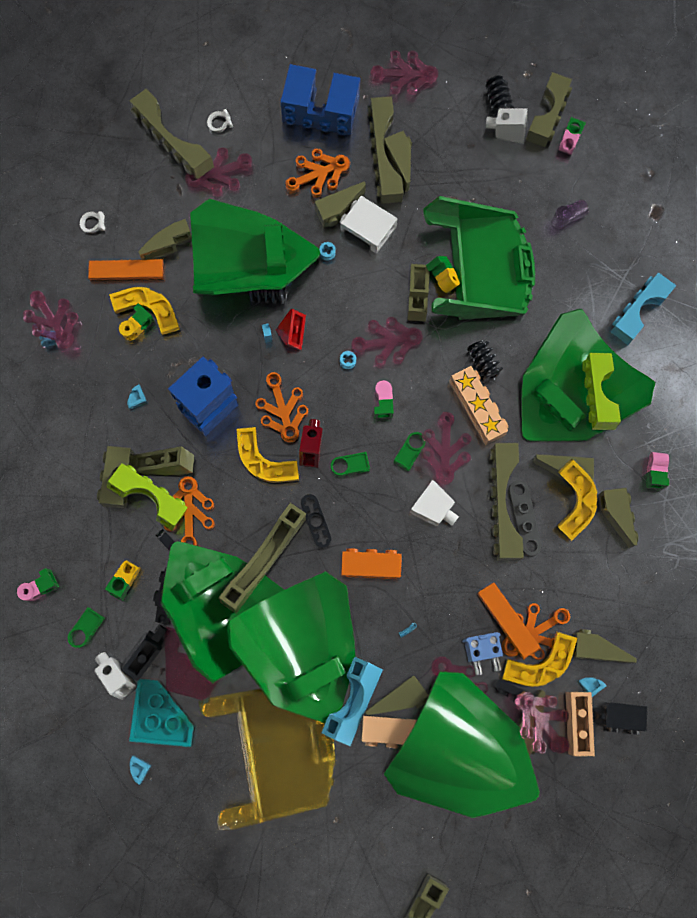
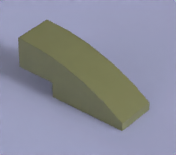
[139,219,192,260]
[407,264,429,322]

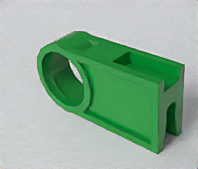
[394,432,426,471]
[331,452,370,477]
[68,607,105,648]

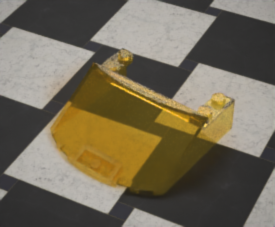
[198,689,335,830]

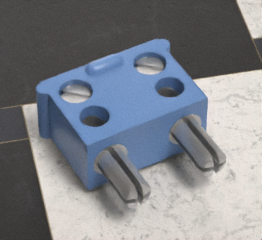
[462,632,503,675]

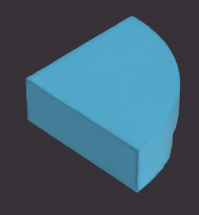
[262,323,272,343]
[127,384,147,410]
[577,677,606,697]
[130,756,151,785]

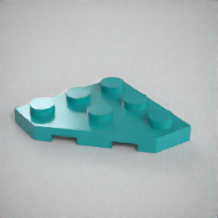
[129,679,194,747]

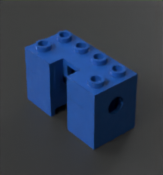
[281,64,360,135]
[168,356,238,437]

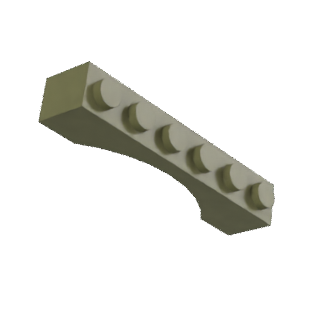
[129,89,214,179]
[367,96,404,204]
[489,443,524,560]
[219,503,306,614]

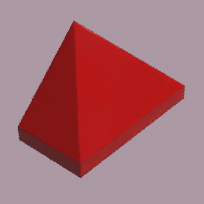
[276,309,306,350]

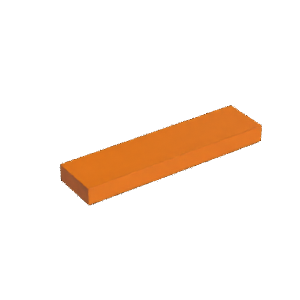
[88,259,164,281]
[477,583,541,660]

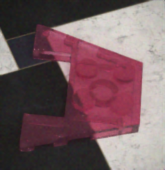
[165,626,220,701]

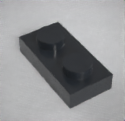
[493,679,536,705]

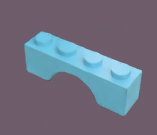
[611,272,676,345]
[321,657,383,746]

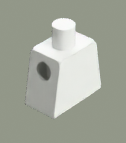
[486,108,527,144]
[410,480,459,526]
[95,652,137,700]

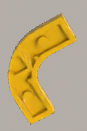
[109,287,180,335]
[237,427,299,483]
[557,459,597,540]
[502,632,577,687]

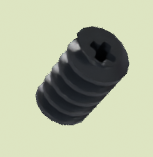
[485,75,514,117]
[248,286,287,304]
[467,341,503,382]

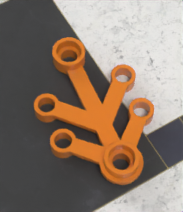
[285,149,350,198]
[255,372,308,443]
[163,476,215,546]
[501,603,570,660]

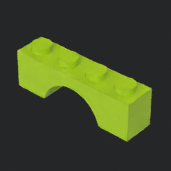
[583,353,621,430]
[107,463,188,531]

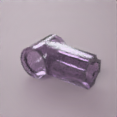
[552,199,589,229]

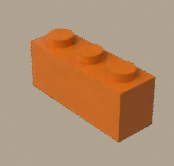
[341,548,402,580]

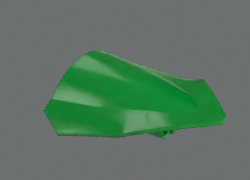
[190,199,320,295]
[521,308,656,441]
[161,542,284,683]
[227,571,356,723]
[384,672,539,818]

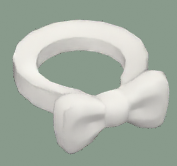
[207,109,233,133]
[80,211,105,234]

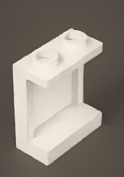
[340,196,398,254]

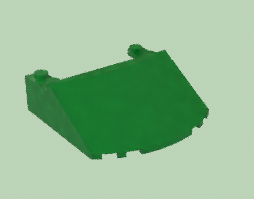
[423,196,535,320]

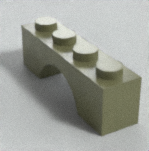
[526,72,572,147]

